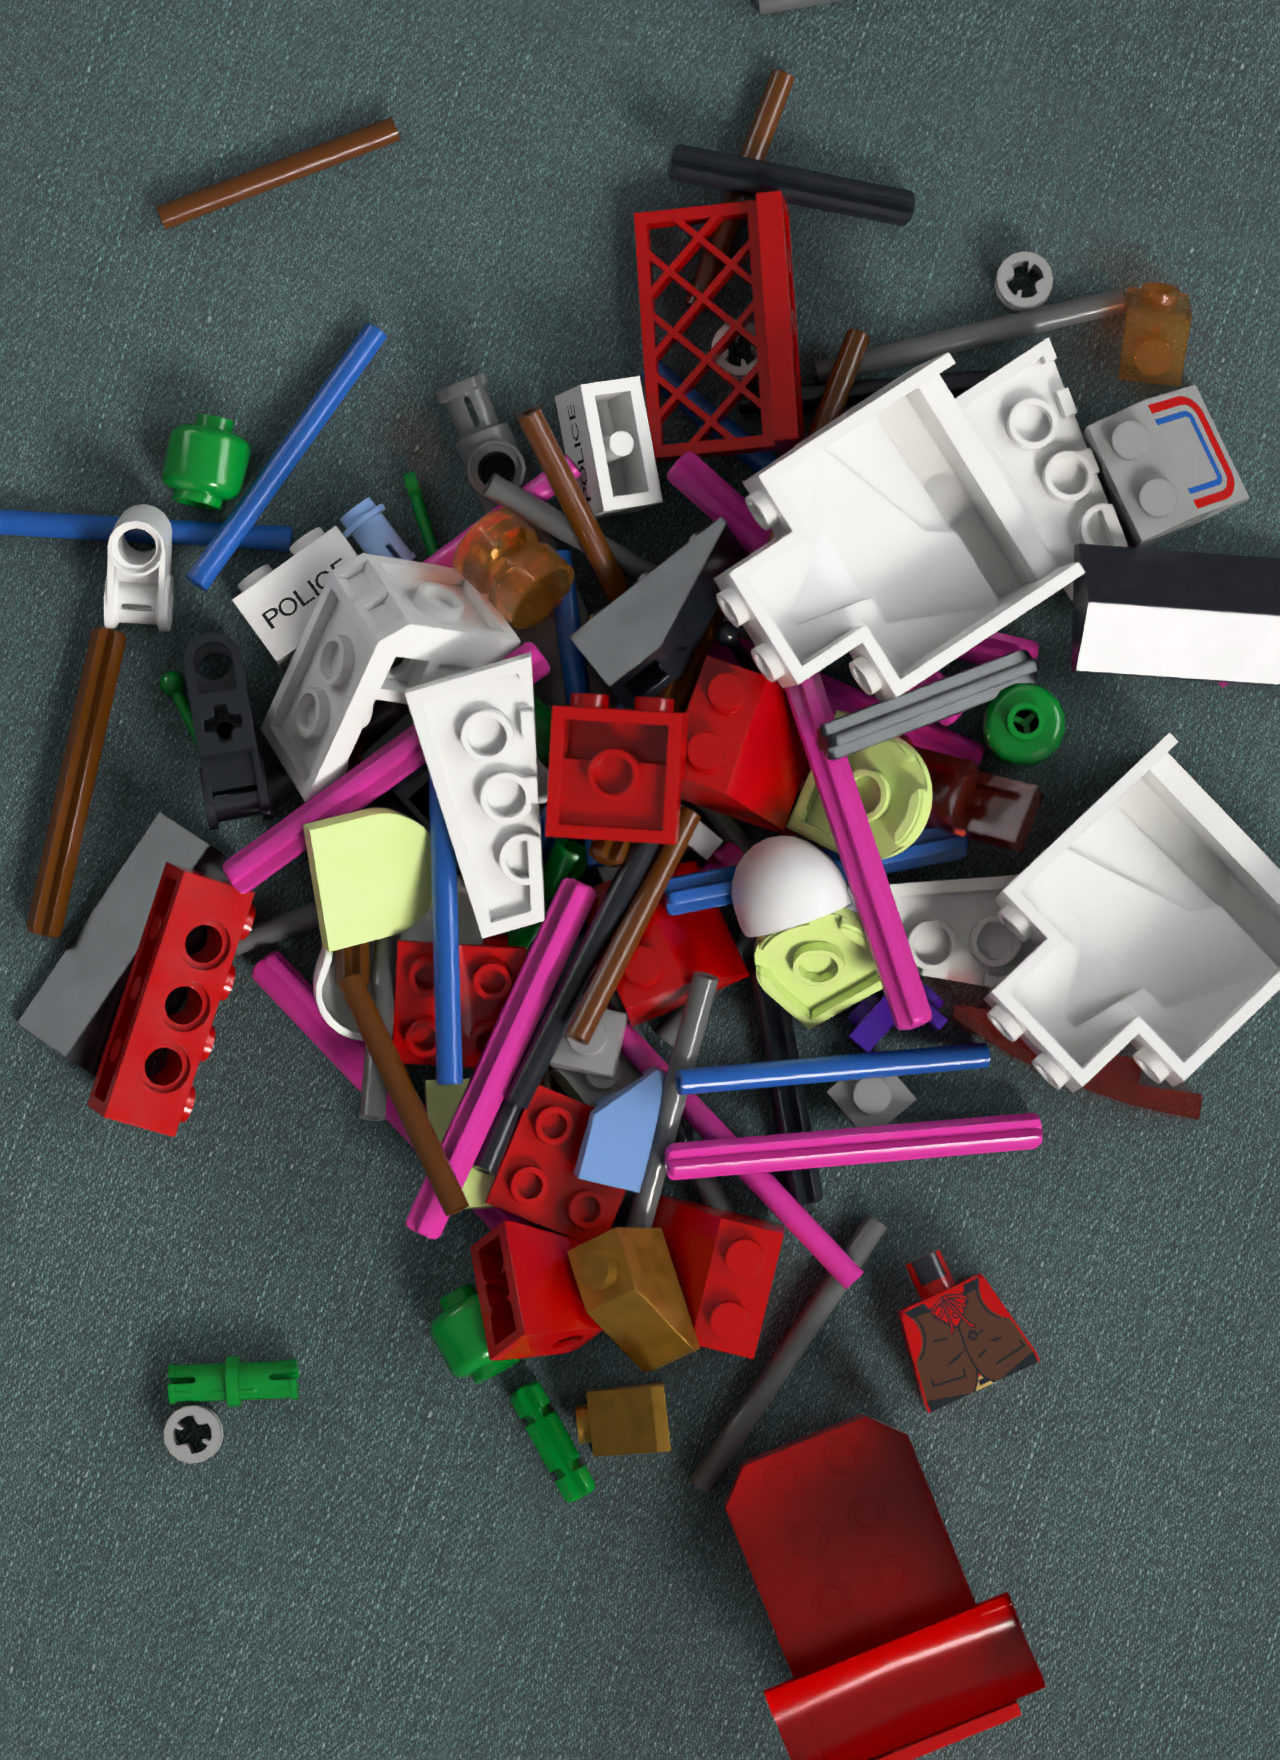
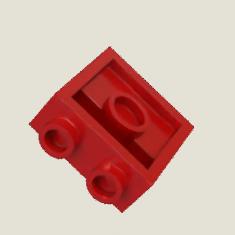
[545,693,689,845]

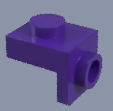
[845,981,948,1053]

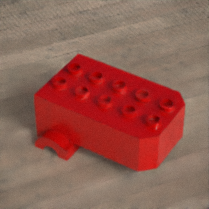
[724,1413,1047,1760]

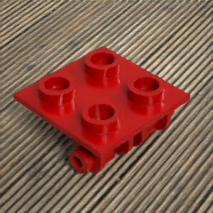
[393,933,527,1068]
[485,1085,626,1242]

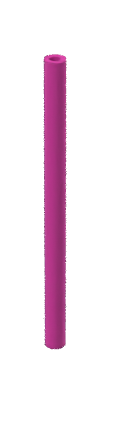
[606,1003,864,1290]

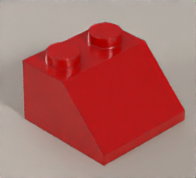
[681,655,808,834]
[585,861,749,1027]
[652,1195,784,1359]

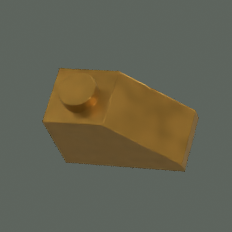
[567,1227,700,1372]
[575,1382,671,1457]

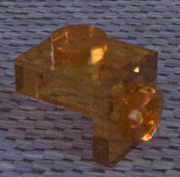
[1117,282,1192,386]

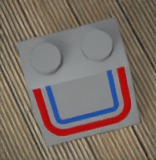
[1082,384,1249,548]

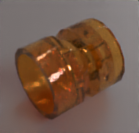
[453,508,574,629]

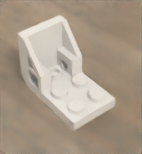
[261,553,521,802]

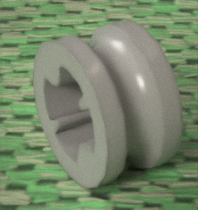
[994,251,1053,312]
[164,1405,224,1464]

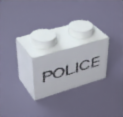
[555,376,663,518]
[232,526,358,669]

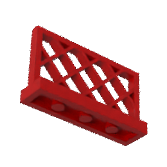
[634,191,805,463]

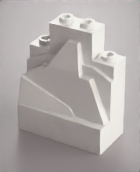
[713,352,1085,701]
[983,732,1280,1093]

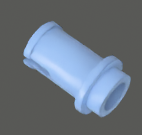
[340,497,417,561]

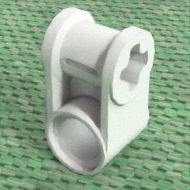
[104,504,174,632]

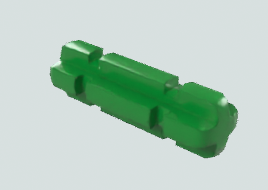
[510,1381,595,1503]

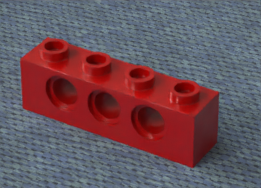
[87,862,255,1137]

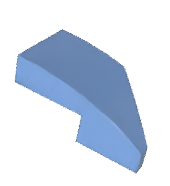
[573,1066,665,1193]

